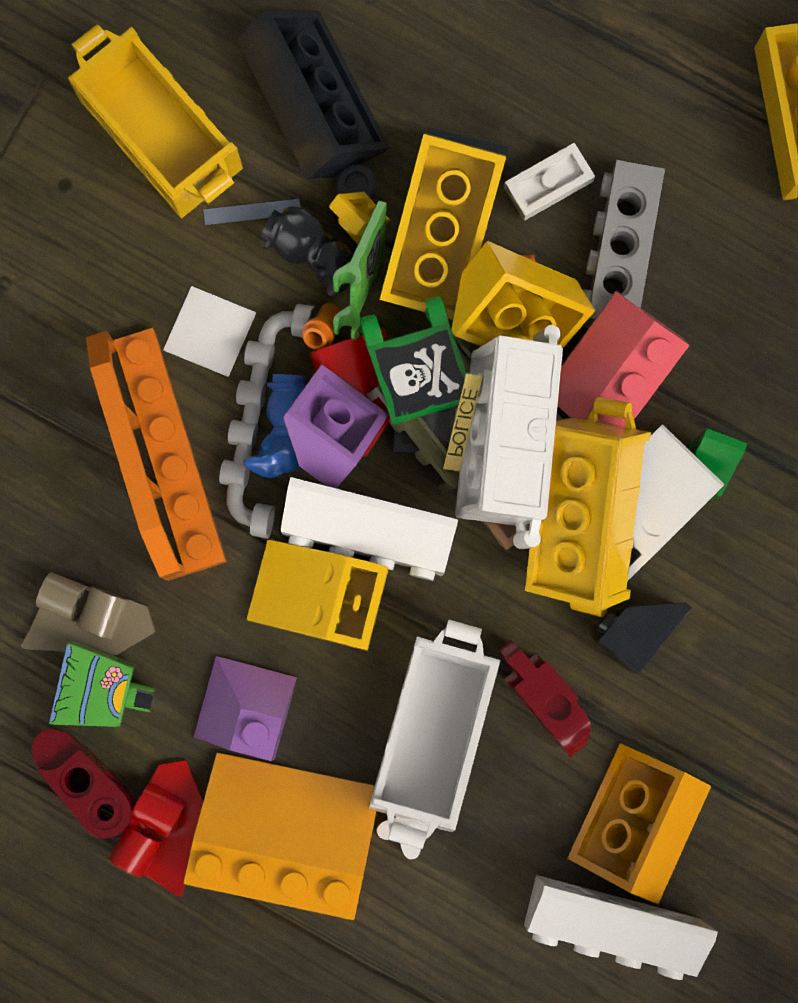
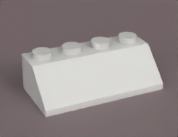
[281,477,458,581]
[524,875,718,980]

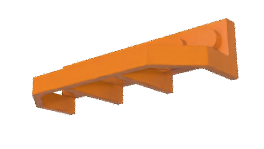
[86,328,227,581]

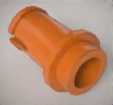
[302,303,342,350]

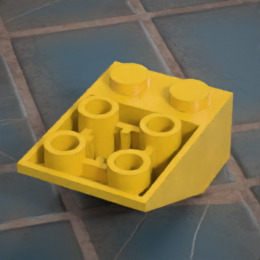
[247,540,388,651]

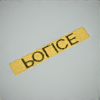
[443,373,483,471]

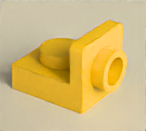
[329,192,390,244]

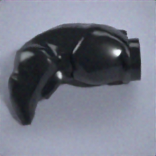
[259,206,353,296]

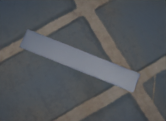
[203,199,300,225]

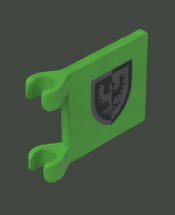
[333,201,387,340]

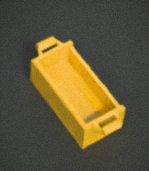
[68,24,243,219]
[525,397,651,617]

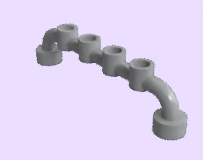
[219,304,315,539]

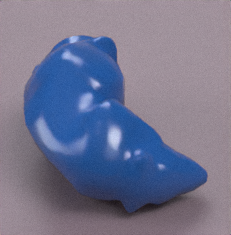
[243,374,306,478]

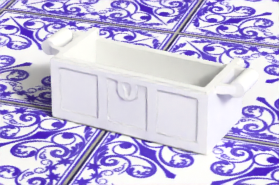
[455,325,563,549]
[368,620,500,849]

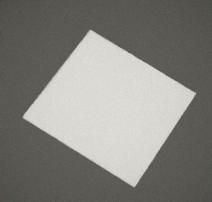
[163,286,256,377]

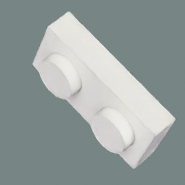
[504,143,595,221]

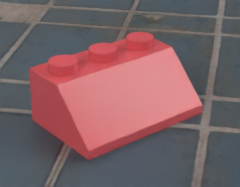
[557,291,689,427]

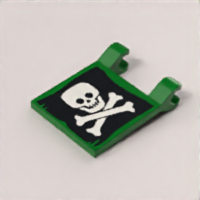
[360,296,466,425]

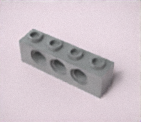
[583,160,665,328]

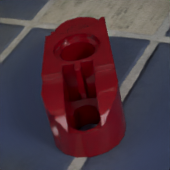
[497,639,591,758]
[32,728,136,839]

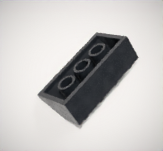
[236,11,390,180]

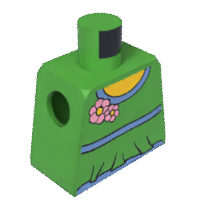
[49,640,155,727]

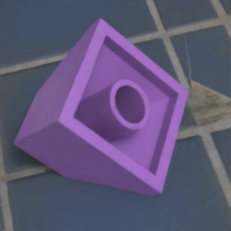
[283,365,389,488]
[194,656,297,761]

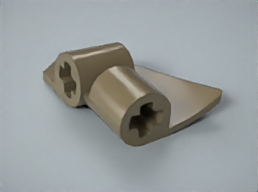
[21,572,156,655]

